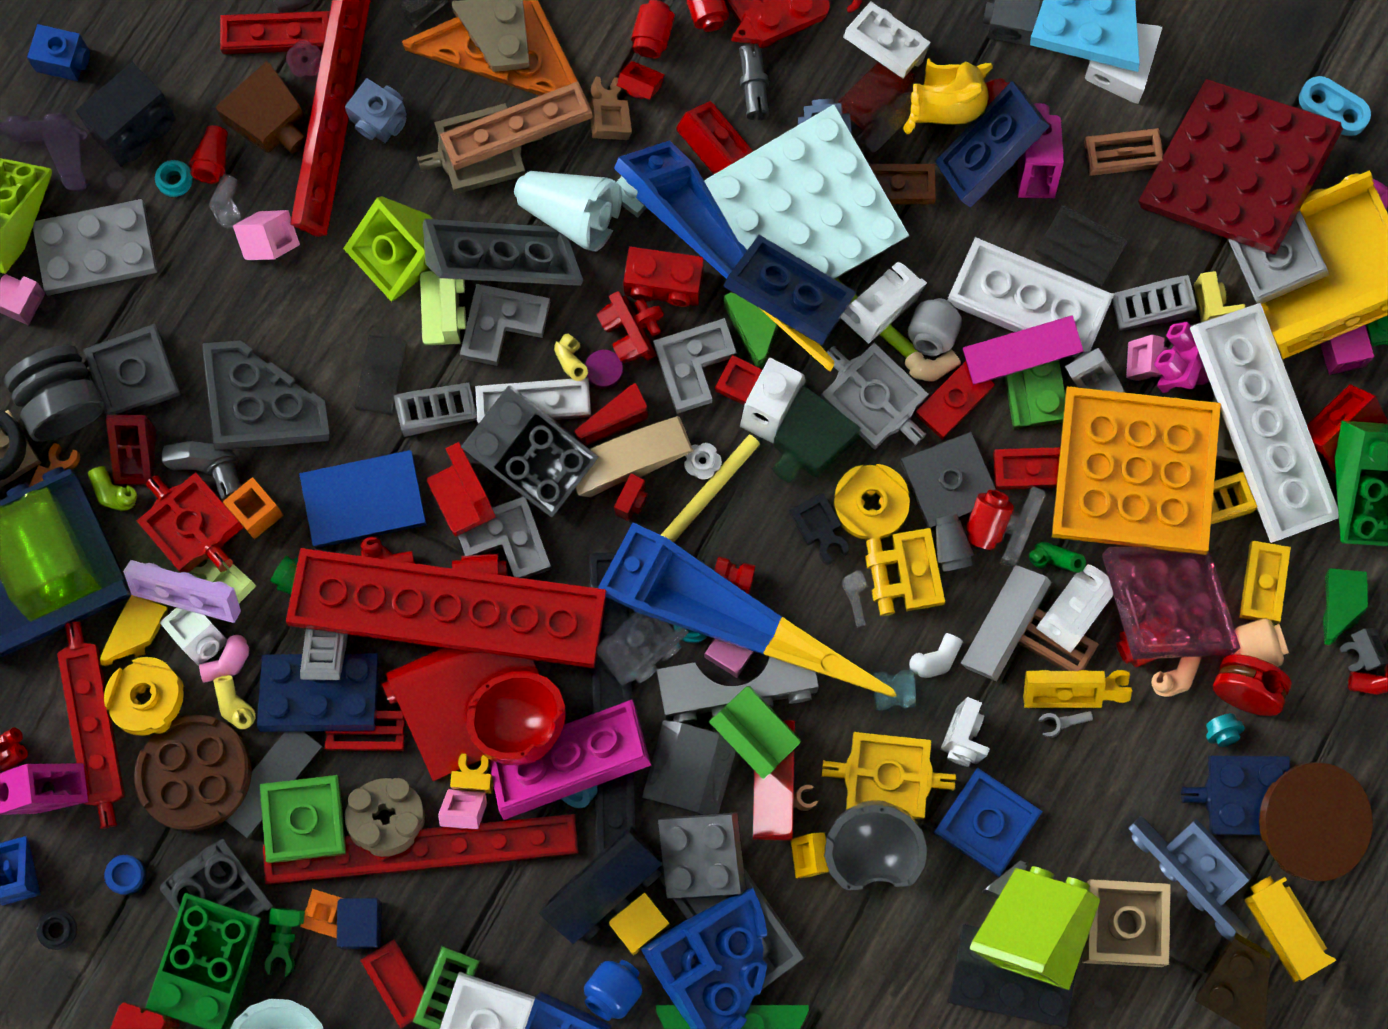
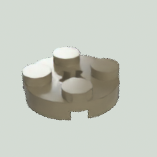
[345,778,425,857]

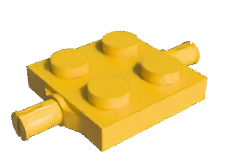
[822,732,956,819]

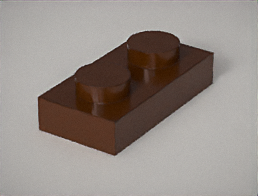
[869,164,936,204]

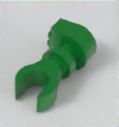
[265,907,305,977]

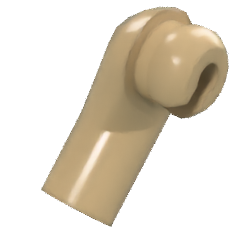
[905,349,961,382]

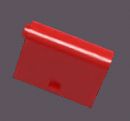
[382,647,539,781]

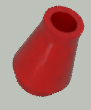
[189,125,228,184]

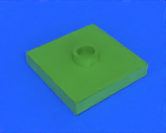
[260,775,346,864]

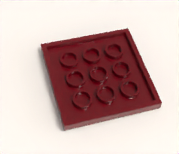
[1138,79,1343,255]

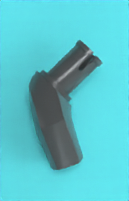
[162,441,242,502]

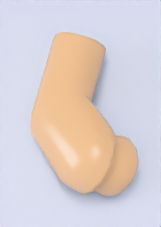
[1151,651,1202,697]

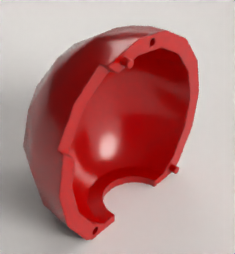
[466,671,566,765]

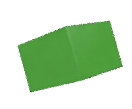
[724,292,778,369]

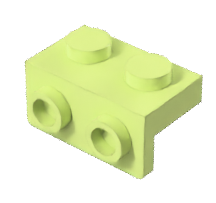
[420,271,466,346]

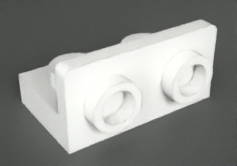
[843,1,931,78]
[940,697,990,767]

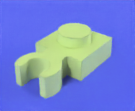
[191,558,256,603]

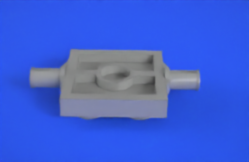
[821,343,929,450]

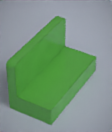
[709,686,801,780]

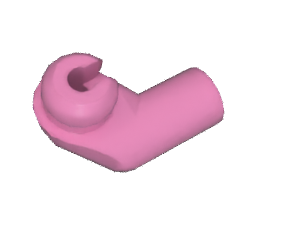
[199,635,249,683]

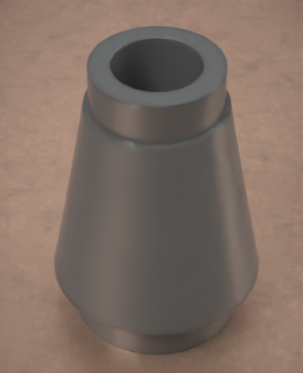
[935,513,974,572]

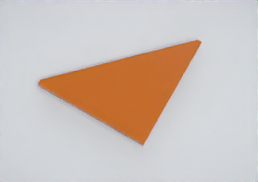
[402,0,589,104]

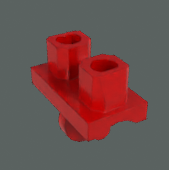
[596,291,664,363]

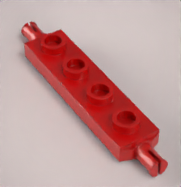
[57,622,125,829]

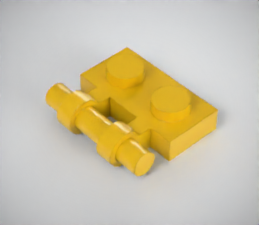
[865,528,945,616]

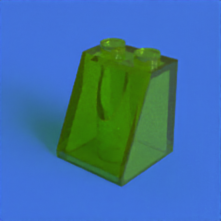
[0,487,102,622]

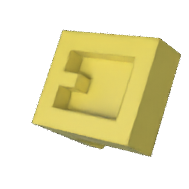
[1194,271,1245,323]

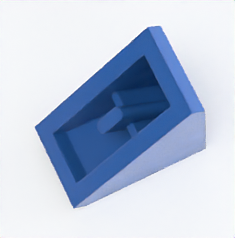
[0,836,40,905]

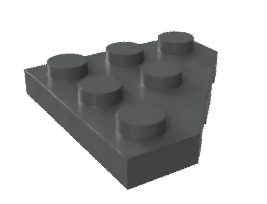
[202,340,329,450]

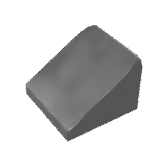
[982,861,1027,899]

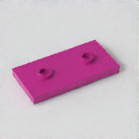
[489,700,651,820]

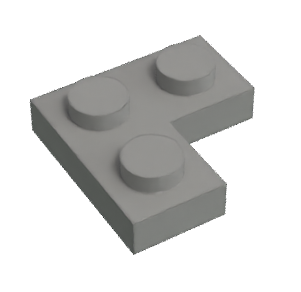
[460,284,551,366]
[653,318,737,414]
[458,497,552,579]

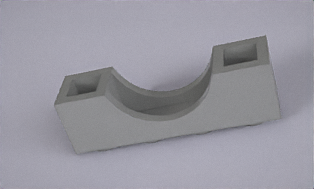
[657,657,819,724]

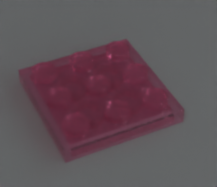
[1102,546,1240,659]

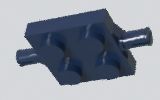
[1181,756,1290,835]

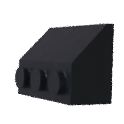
[539,825,663,944]

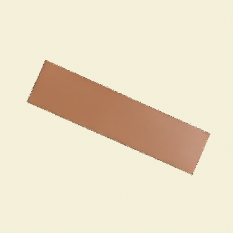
[440,81,593,171]

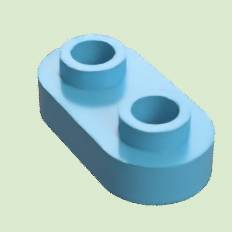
[1299,76,1371,136]

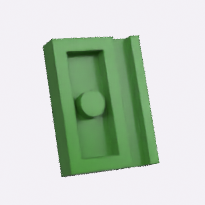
[1004,360,1065,430]

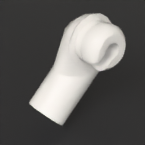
[909,633,963,678]

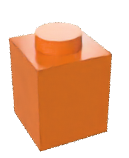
[223,477,284,540]

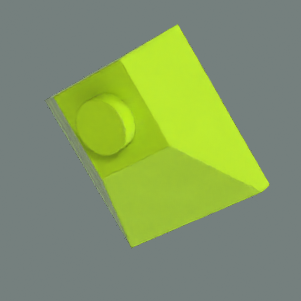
[343,196,433,301]

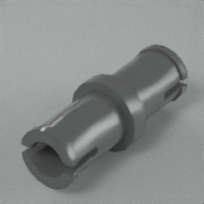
[739,43,770,120]

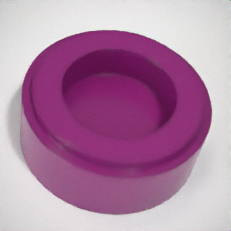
[585,350,623,389]

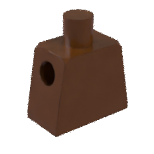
[215,61,306,154]

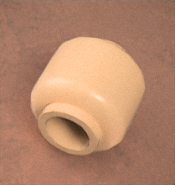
[1228,618,1289,667]

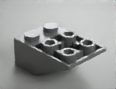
[461,386,599,517]

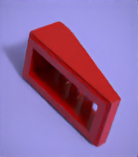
[575,383,648,446]

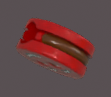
[1213,654,1292,716]

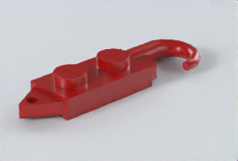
[731,0,862,48]

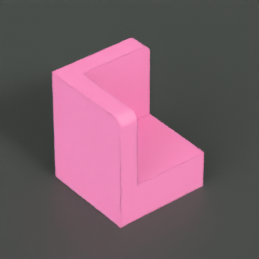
[233,210,300,260]
[0,274,45,325]

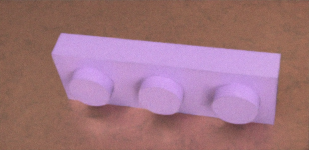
[123,560,241,623]

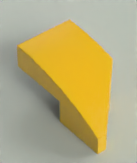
[100,595,168,666]

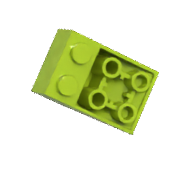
[0,158,52,274]

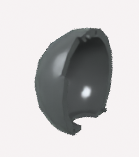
[824,800,927,890]

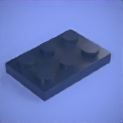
[935,81,1049,208]
[723,234,856,345]
[257,653,379,732]

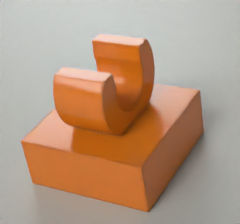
[300,889,343,938]

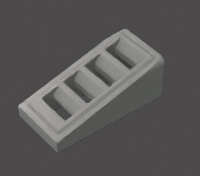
[1112,275,1197,331]
[393,383,477,437]
[300,629,349,680]

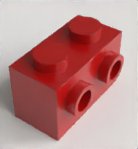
[623,246,704,307]

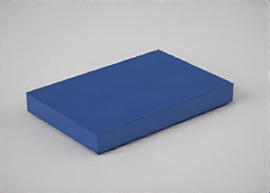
[299,450,427,549]

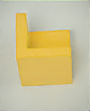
[609,893,670,956]

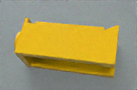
[1244,875,1336,982]

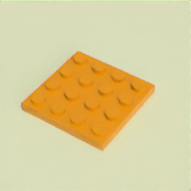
[1052,386,1221,555]

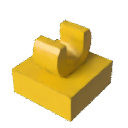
[450,753,493,794]
[791,832,829,878]

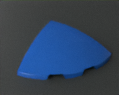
[640,888,767,1029]

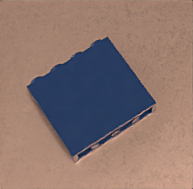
[0,467,131,659]

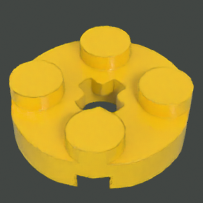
[833,464,910,540]
[104,657,184,736]

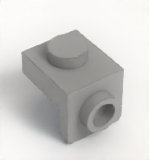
[1065,348,1125,393]

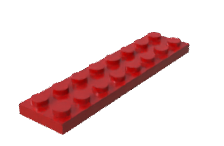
[286,548,606,668]

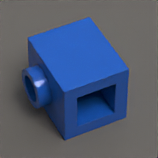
[27,24,90,81]

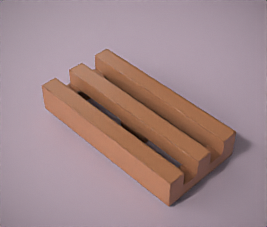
[1084,128,1163,176]
[1018,608,1099,671]

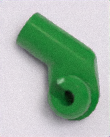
[1029,541,1086,573]

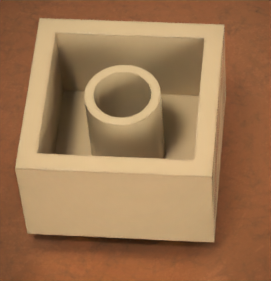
[1082,880,1170,967]

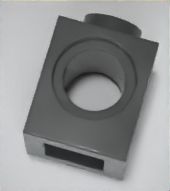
[982,0,1040,46]

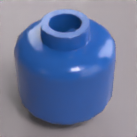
[584,960,643,1021]

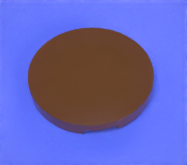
[134,715,252,832]
[1259,762,1373,881]

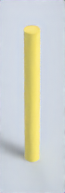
[661,434,760,543]

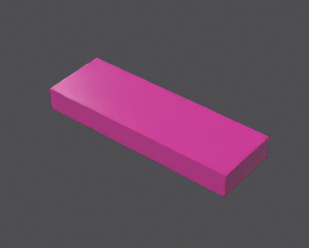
[963,315,1084,385]

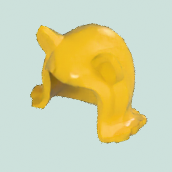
[903,58,993,134]

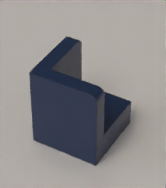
[337,898,382,949]

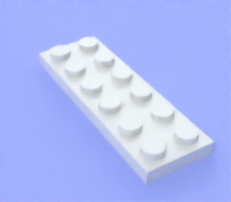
[1190,303,1339,543]

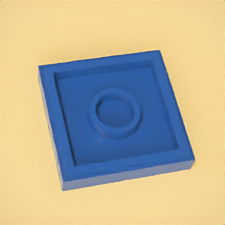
[934,767,1043,877]

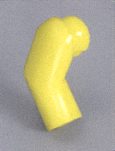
[554,333,588,381]
[213,675,255,729]

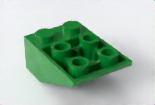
[1335,421,1388,546]
[145,893,261,1029]

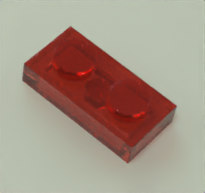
[838,62,915,130]

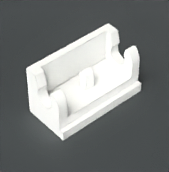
[841,262,927,344]
[1036,564,1122,653]

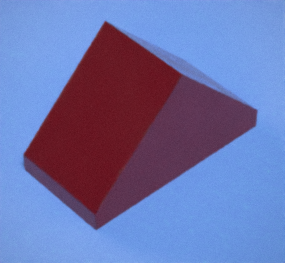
[106,415,156,484]

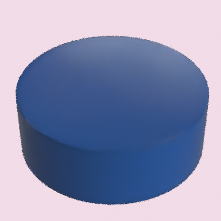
[104,855,146,895]

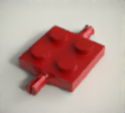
[136,472,244,573]

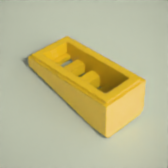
[1211,472,1257,524]

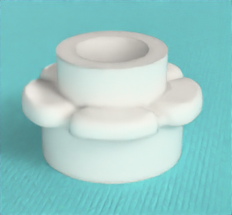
[684,443,722,480]

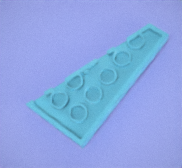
[1030,0,1140,72]

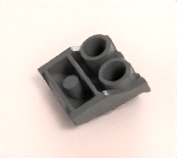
[642,720,736,815]
[160,839,273,916]

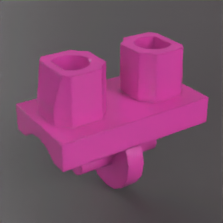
[1154,322,1209,393]

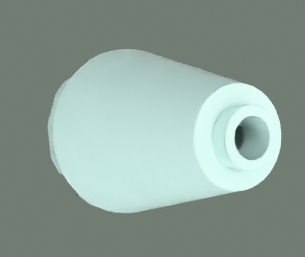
[514,171,622,252]

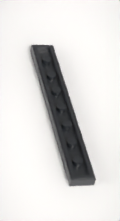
[589,552,635,856]

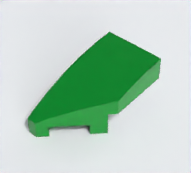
[1323,568,1368,645]

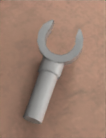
[1039,711,1093,738]

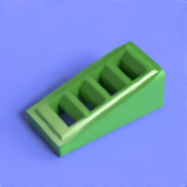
[412,946,480,1029]

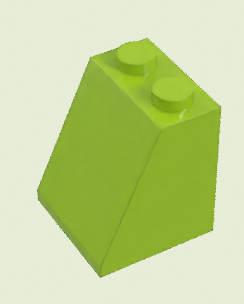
[970,866,1101,990]

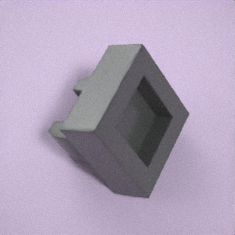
[1340,628,1388,671]

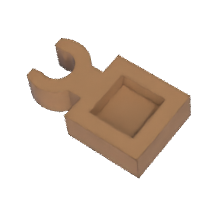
[589,76,632,140]

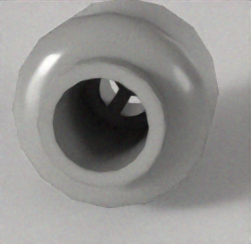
[908,298,962,356]

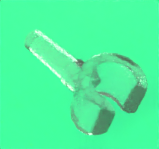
[842,570,868,627]

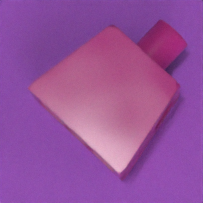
[1018,103,1064,198]
[0,763,88,815]

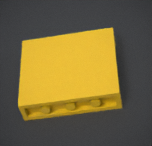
[1261,170,1388,359]

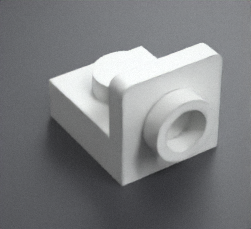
[160,608,227,666]

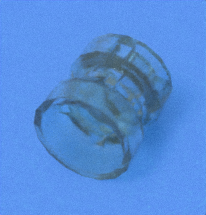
[873,669,916,711]

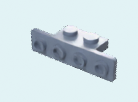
[1129,816,1252,941]

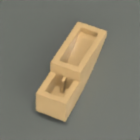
[575,416,693,498]

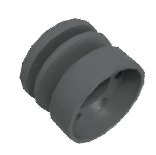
[4,345,105,442]

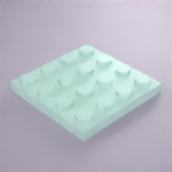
[704,105,909,279]

